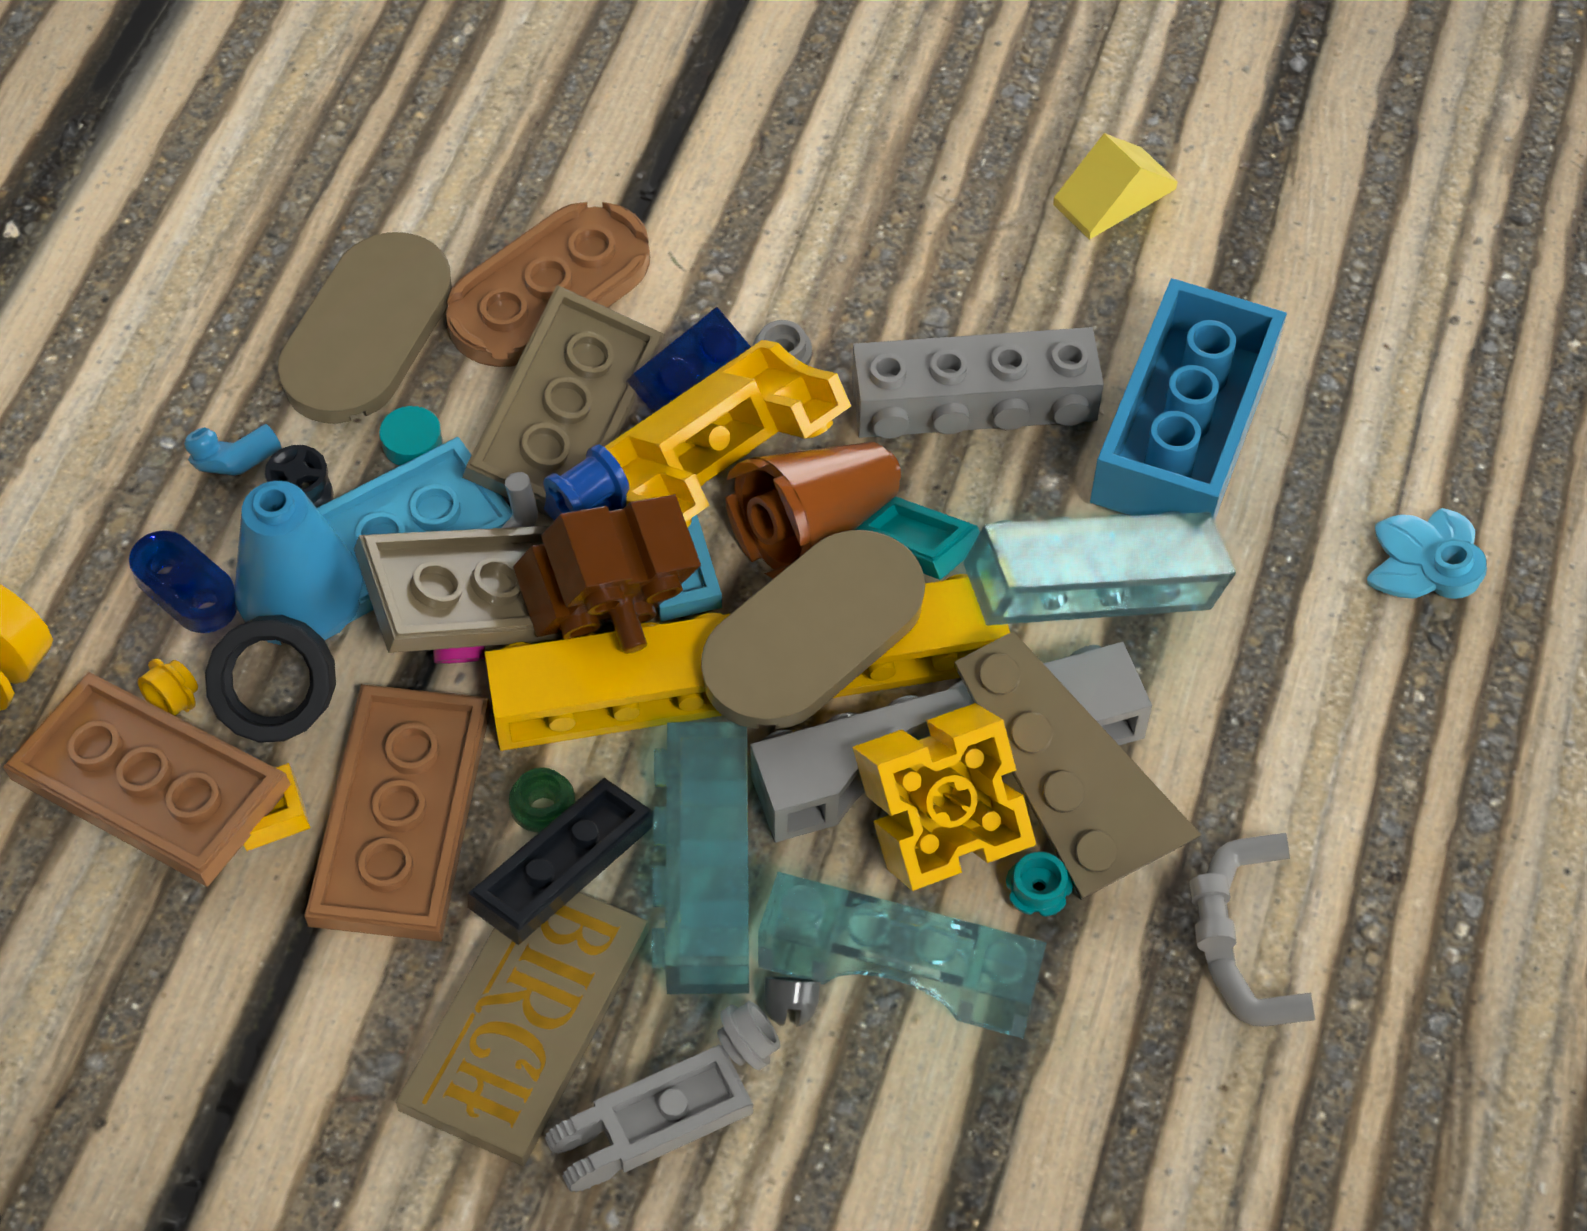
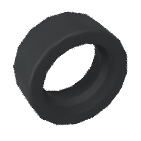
[205,615,336,743]

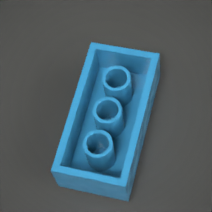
[1090,278,1287,540]

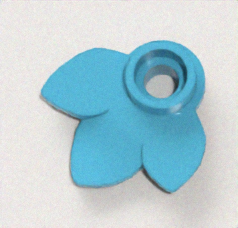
[1367,508,1487,599]

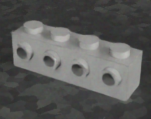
[852,327,1104,438]

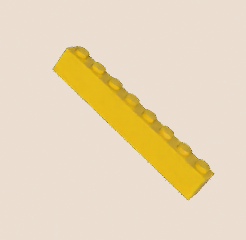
[485,573,1010,751]

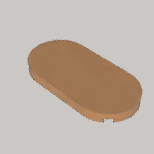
[446,202,650,367]

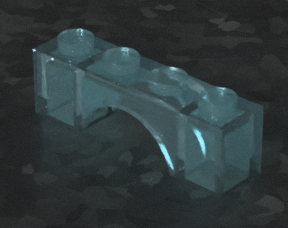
[758,872,1047,1039]

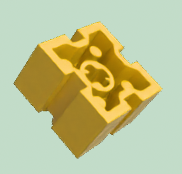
[852,703,1037,891]

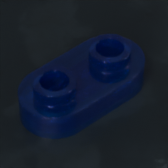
[129,531,238,633]

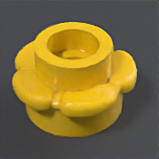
[137,659,198,716]

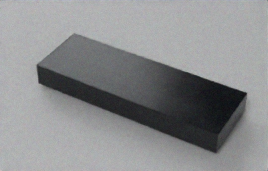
[468,777,654,945]

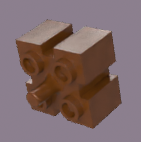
[513,494,701,654]

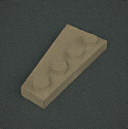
[954,631,1201,900]

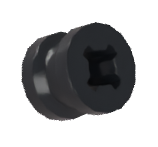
[265,445,334,508]

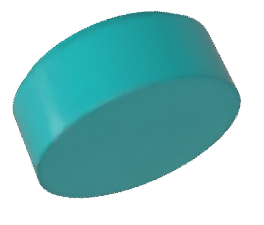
[380,406,443,466]

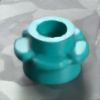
[1006,852,1073,917]

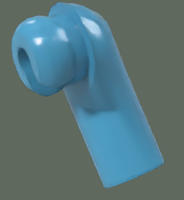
[184,424,282,476]

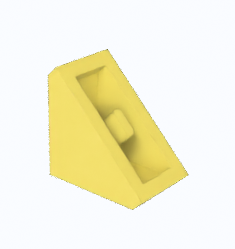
[1053,133,1178,240]

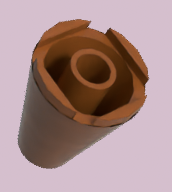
[725,442,901,579]

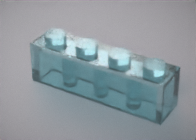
[963,511,1236,625]
[652,722,749,995]

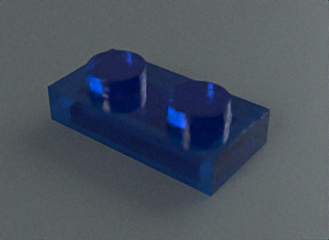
[627,307,751,413]

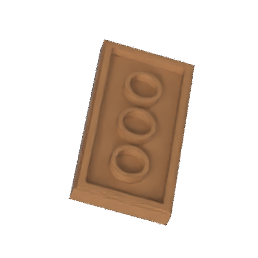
[3,672,291,887]
[305,684,490,942]

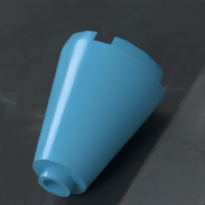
[234,481,363,645]

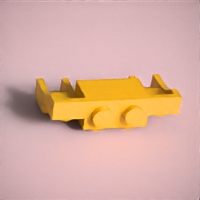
[604,340,851,527]

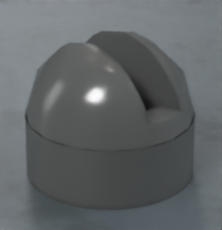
[764,976,821,1027]

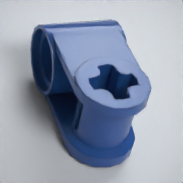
[543,444,630,521]

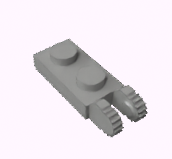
[544,1045,753,1193]

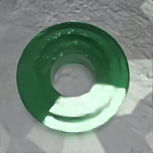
[509,768,576,833]

